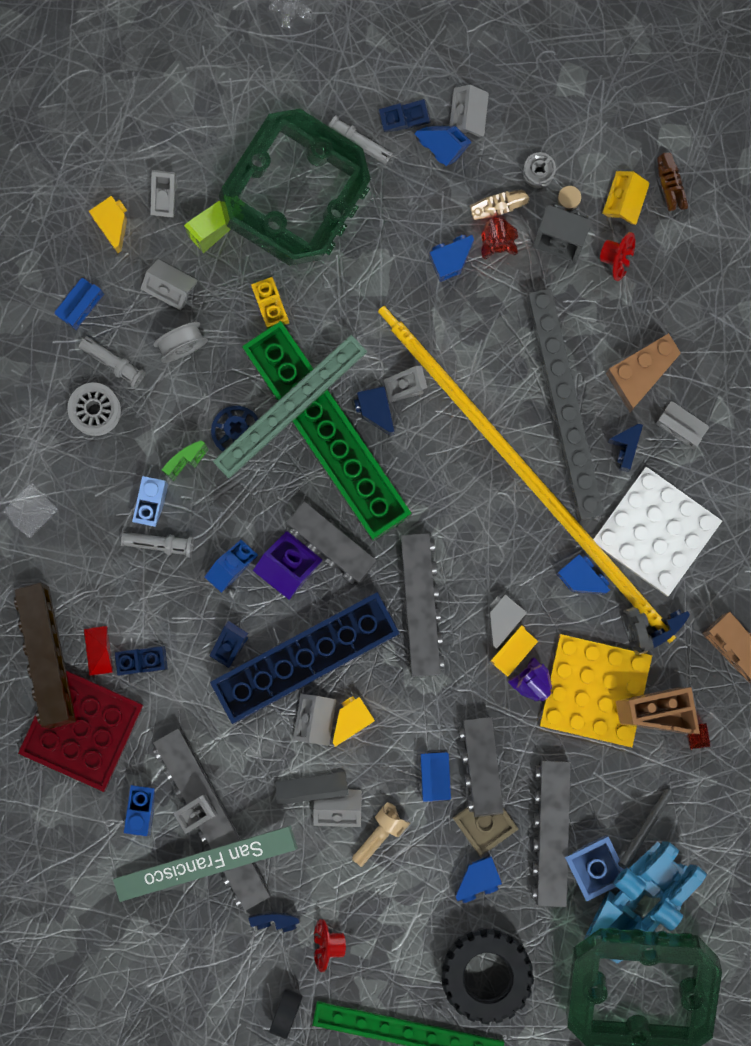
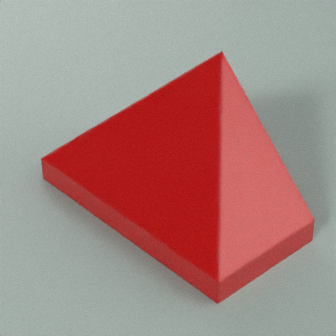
[84,626,113,676]

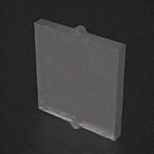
[2,483,59,539]

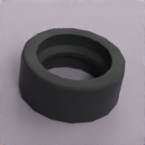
[269,989,303,1039]

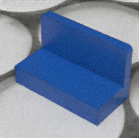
[55,278,104,330]
[420,752,451,802]

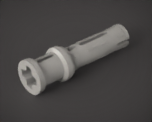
[325,115,393,166]
[79,336,146,389]
[121,531,194,558]

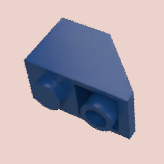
[415,126,472,166]
[429,235,474,282]
[205,540,258,593]
[556,554,610,595]
[124,785,155,836]
[455,856,502,903]

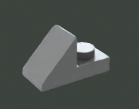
[150,170,178,217]
[384,366,427,402]

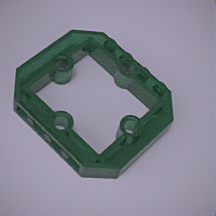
[219,108,371,266]
[566,927,722,1046]

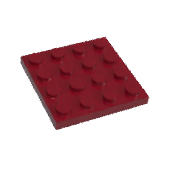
[18,671,144,792]

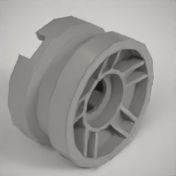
[523,152,556,189]

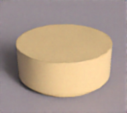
[558,186,581,210]

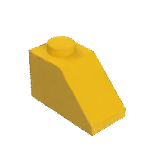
[89,196,127,253]
[333,696,375,747]

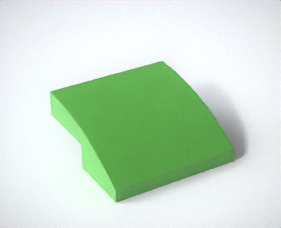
[162,440,209,481]

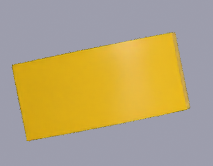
[251,277,289,329]

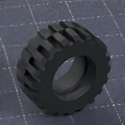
[441,928,534,1024]

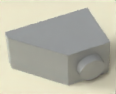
[489,595,527,650]

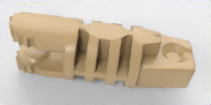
[470,189,530,220]

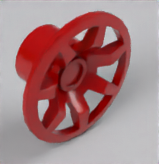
[600,232,636,281]
[314,919,346,972]

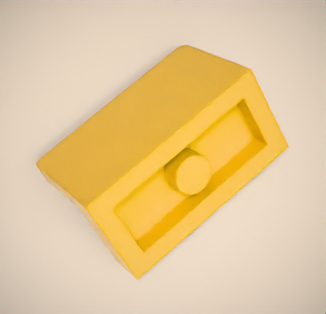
[602,171,649,225]
[490,625,538,677]

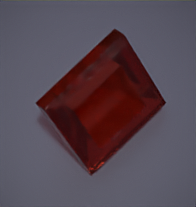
[688,723,711,749]

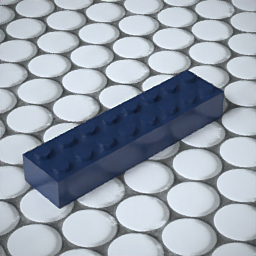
[210,592,400,724]

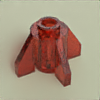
[481,217,518,259]

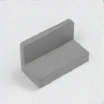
[450,85,489,137]
[141,260,197,311]
[655,402,709,450]
[293,694,336,746]
[313,789,362,827]

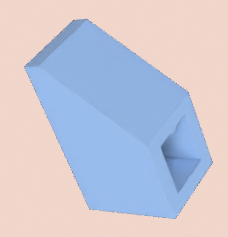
[132,476,168,527]

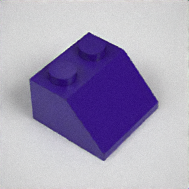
[253,531,323,600]

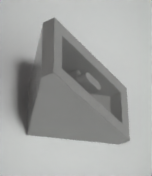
[173,794,218,834]

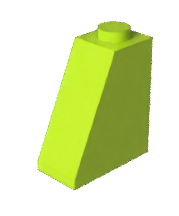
[184,195,245,254]

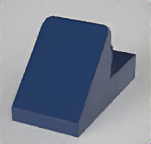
[608,424,643,472]
[209,621,249,668]

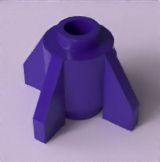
[508,657,552,701]

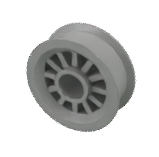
[153,322,208,363]
[67,383,121,436]

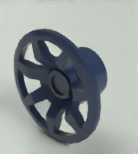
[211,406,258,452]

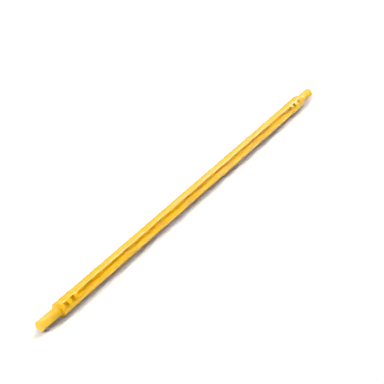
[378,306,676,643]

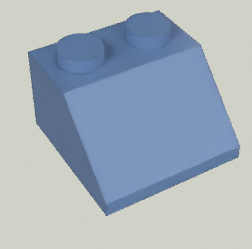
[565,835,624,901]

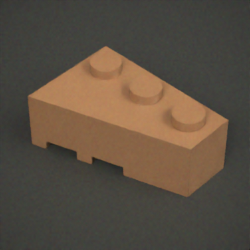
[606,334,681,412]
[702,612,751,685]
[616,687,700,734]

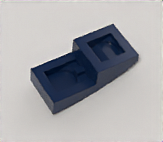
[379,99,431,132]

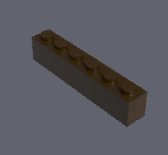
[14,582,76,729]

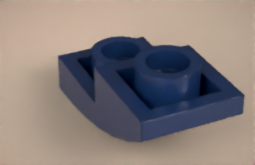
[651,609,690,648]
[115,646,168,676]
[248,912,300,932]

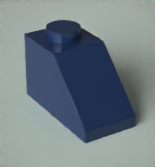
[354,386,395,436]

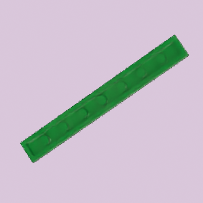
[312,1001,505,1046]

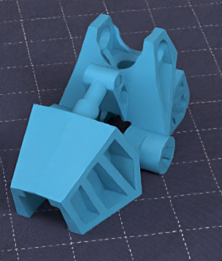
[584,841,707,963]

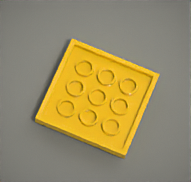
[539,634,652,748]

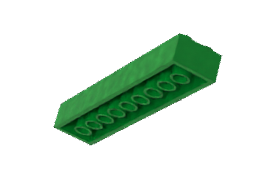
[242,321,412,542]

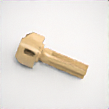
[352,802,411,867]

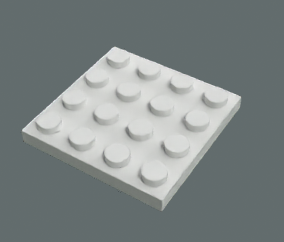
[593,467,722,597]

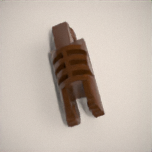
[657,152,688,211]

